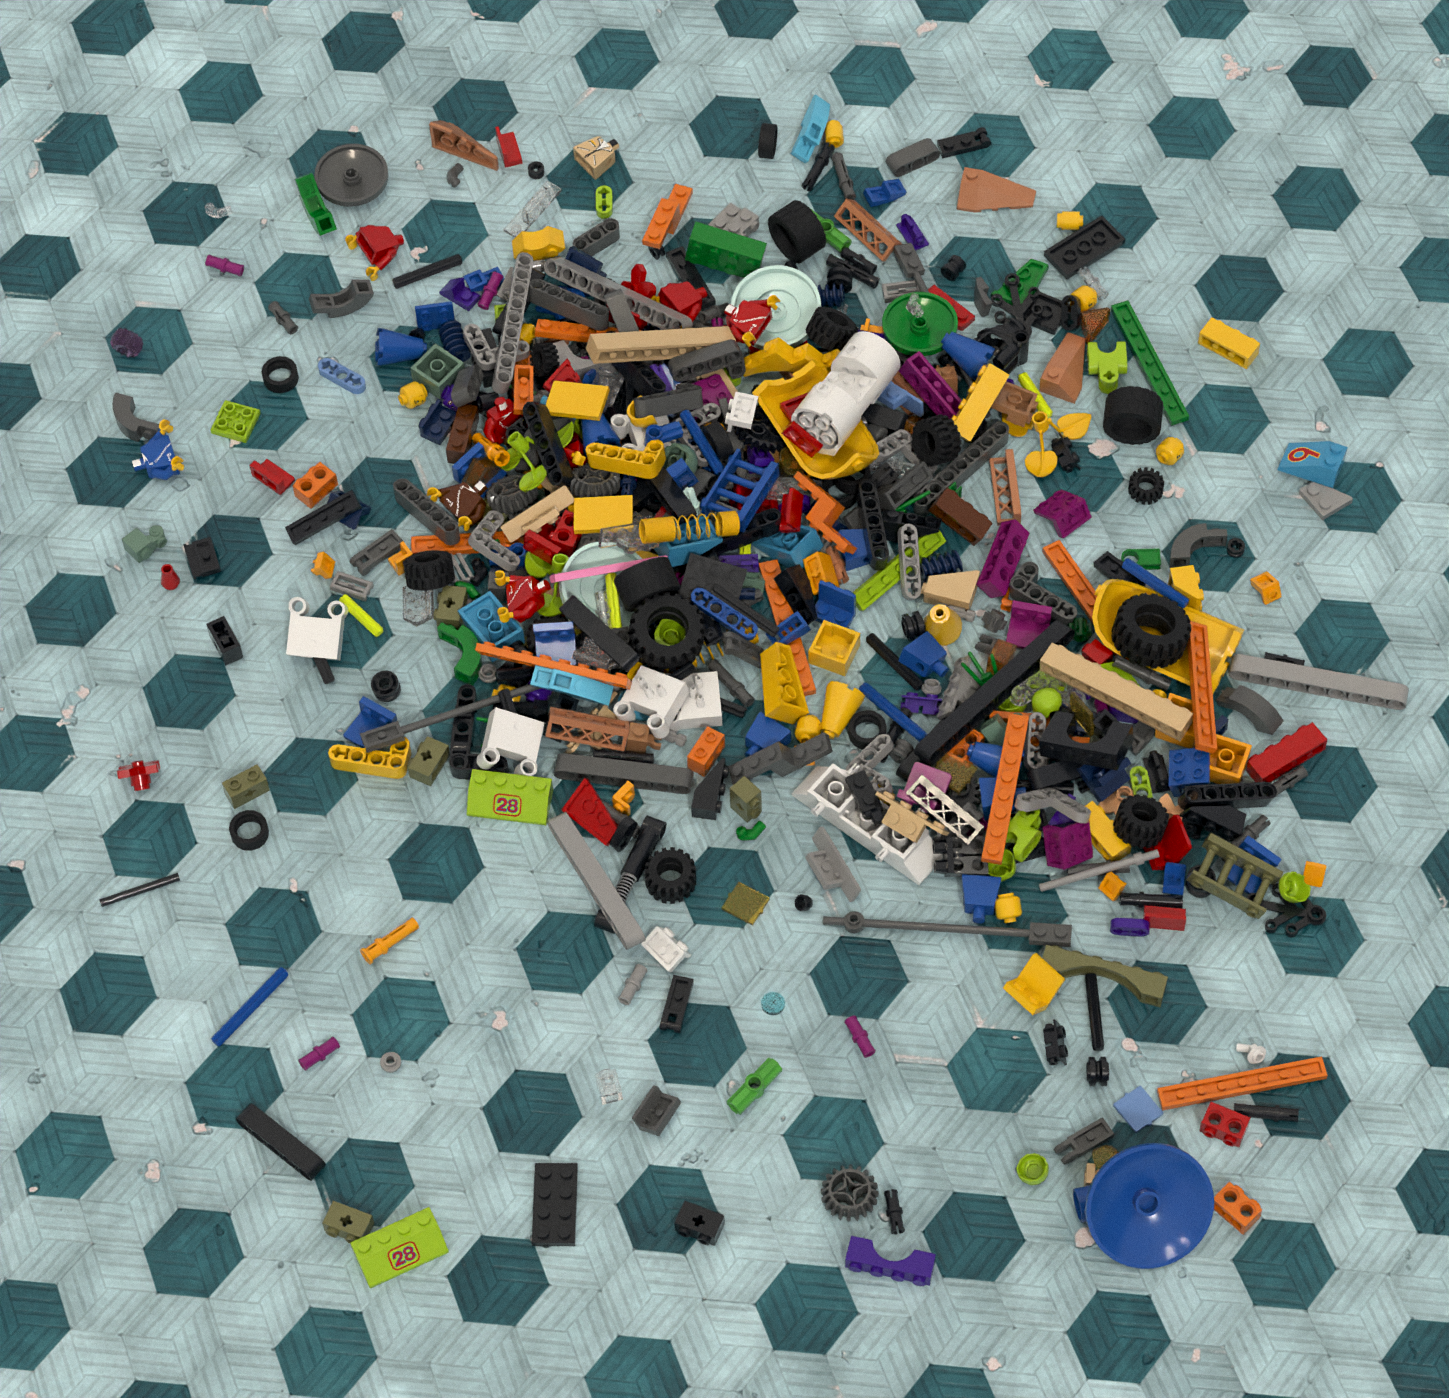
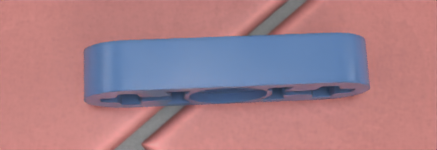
[318,358,366,394]

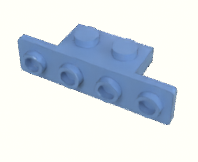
[877,381,924,417]

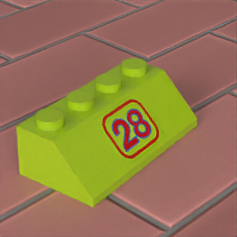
[467,769,553,826]
[350,1207,449,1289]

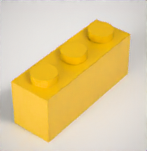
[1198,317,1260,369]
[1085,801,1131,862]

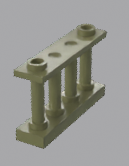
[1186,833,1283,919]

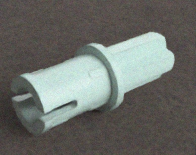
[683,487,702,517]

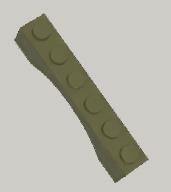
[1043,945,1168,1007]

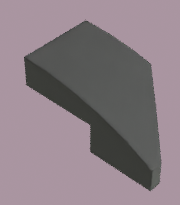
[974,277,992,317]
[1131,721,1155,756]

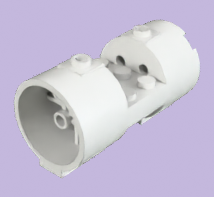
[791,331,900,456]

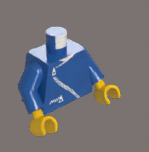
[132,419,184,480]

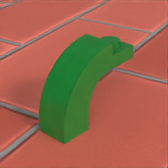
[294,173,337,236]
[437,622,482,686]

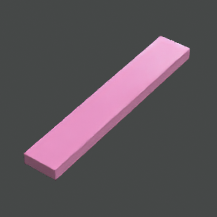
[549,555,668,583]

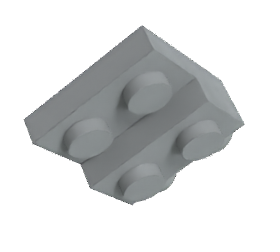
[708,203,760,237]

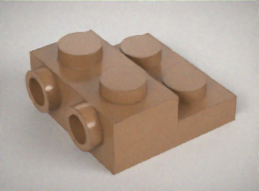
[990,381,1039,427]

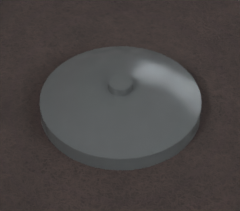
[315,144,389,207]

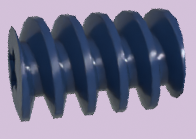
[817,283,845,308]
[439,321,470,362]
[920,550,963,582]

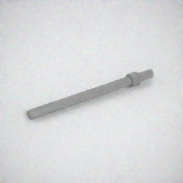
[1039,849,1160,892]

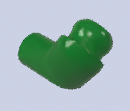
[454,581,481,601]
[736,821,766,841]

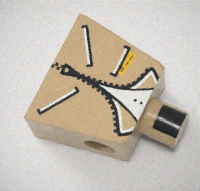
[573,136,619,180]

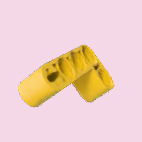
[585,440,666,479]
[328,737,411,779]

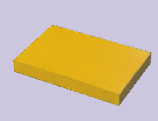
[546,381,610,421]
[574,495,633,534]

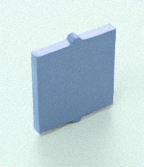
[1113,1085,1164,1133]

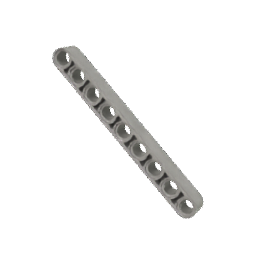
[492,252,533,394]
[544,257,693,330]
[1229,654,1409,710]
[547,812,646,950]

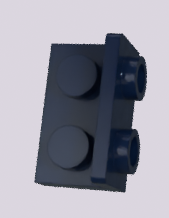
[418,399,456,445]

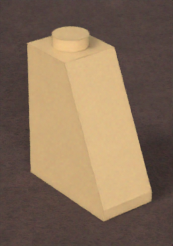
[921,570,980,611]

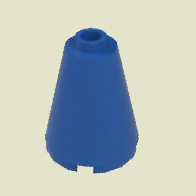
[375,328,427,366]
[941,332,996,381]
[581,413,621,458]
[966,742,1025,777]

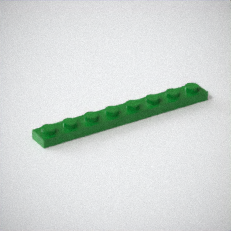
[1111,300,1189,426]

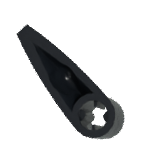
[471,390,499,412]

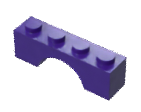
[845,1236,936,1286]

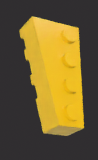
[951,363,1009,442]
[760,642,809,725]

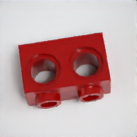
[548,510,582,557]
[1200,1102,1250,1147]

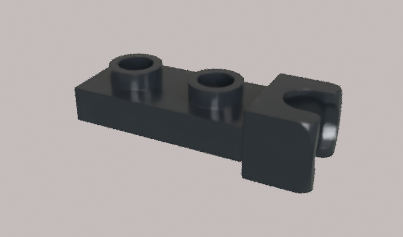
[1093,551,1146,587]
[493,700,549,726]

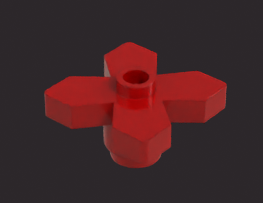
[620,264,656,307]
[117,760,160,791]

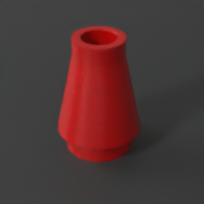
[161,564,180,590]

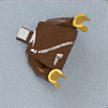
[427,480,488,531]

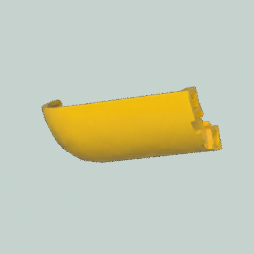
[752,360,879,480]
[1092,579,1245,694]

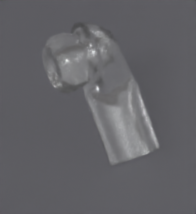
[204,203,233,218]
[906,293,924,318]

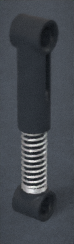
[594,815,667,934]

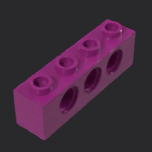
[899,351,962,419]
[976,519,1030,598]

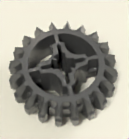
[570,463,621,498]
[486,473,539,515]
[821,1164,879,1222]

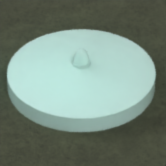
[731,265,821,350]
[559,541,642,628]

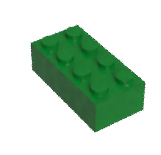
[685,221,767,278]

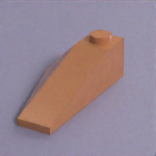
[429,120,499,171]
[957,167,1036,213]
[1039,332,1085,404]

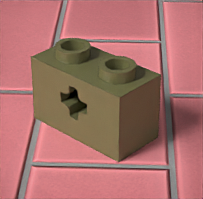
[434,585,468,630]
[407,736,450,786]
[222,764,270,809]
[730,776,762,823]
[322,1201,374,1243]

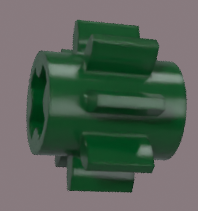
[1069,617,1092,642]

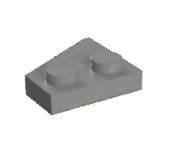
[1299,482,1353,520]

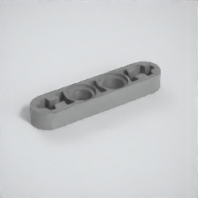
[898,524,921,601]

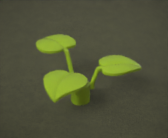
[498,421,574,492]
[525,551,568,617]

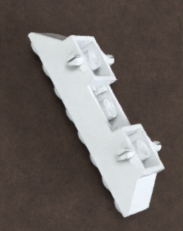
[792,763,944,885]

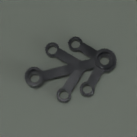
[991,273,1043,336]
[1247,883,1326,938]

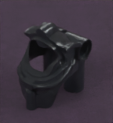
[973,318,1030,374]

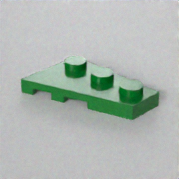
[991,259,1049,306]

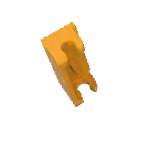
[803,551,840,595]

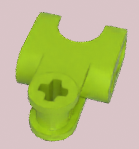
[1087,341,1127,394]
[1006,809,1041,862]

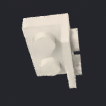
[725,392,758,432]
[641,926,691,972]

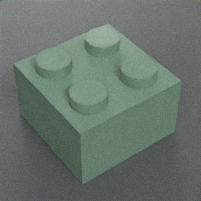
[411,343,465,400]

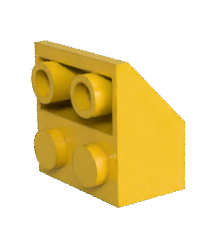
[1168,565,1204,611]

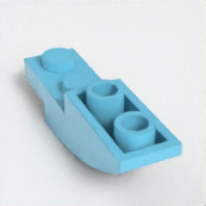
[790,94,830,163]
[530,665,614,706]

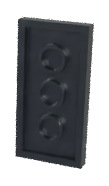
[1044,216,1125,279]
[532,1163,578,1246]

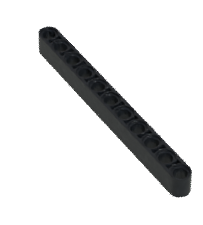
[914,620,1075,765]

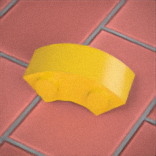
[512,226,565,261]

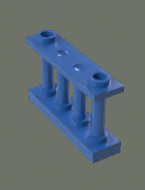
[700,448,780,533]

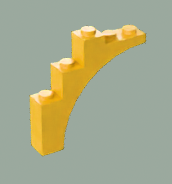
[743,337,840,377]

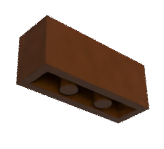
[446,404,479,464]
[928,487,993,546]

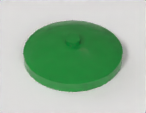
[882,292,958,356]

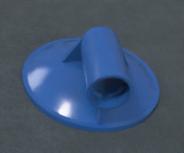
[1073,1143,1214,1269]

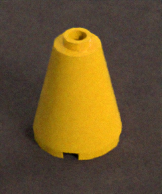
[924,604,962,646]
[821,681,865,739]

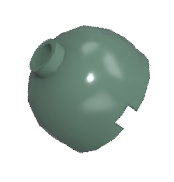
[663,443,698,476]

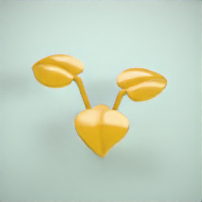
[1002,411,1092,477]

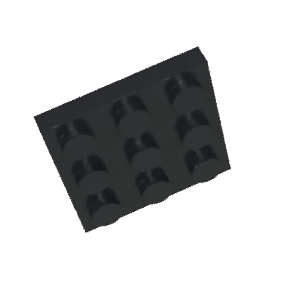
[679,553,748,624]

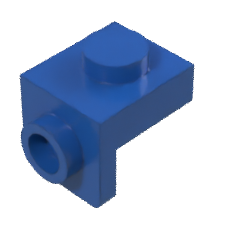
[1162,862,1186,895]

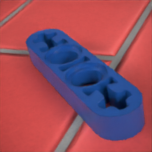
[690,588,758,641]

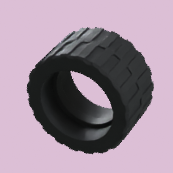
[768,200,826,264]
[1103,386,1163,445]
[614,557,681,612]

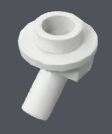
[1236,1043,1266,1064]

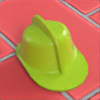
[654,619,685,646]

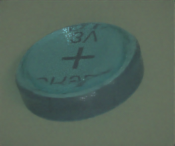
[761,992,785,1015]

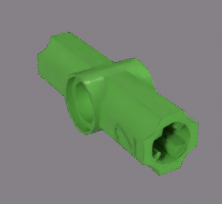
[811,209,852,253]
[727,1058,782,1115]

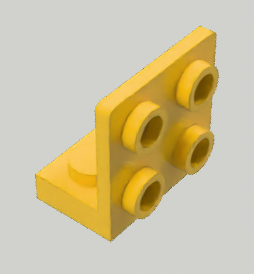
[1003,953,1065,1015]

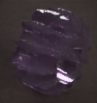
[110,328,144,358]

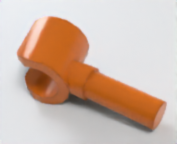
[1000,587,1013,612]

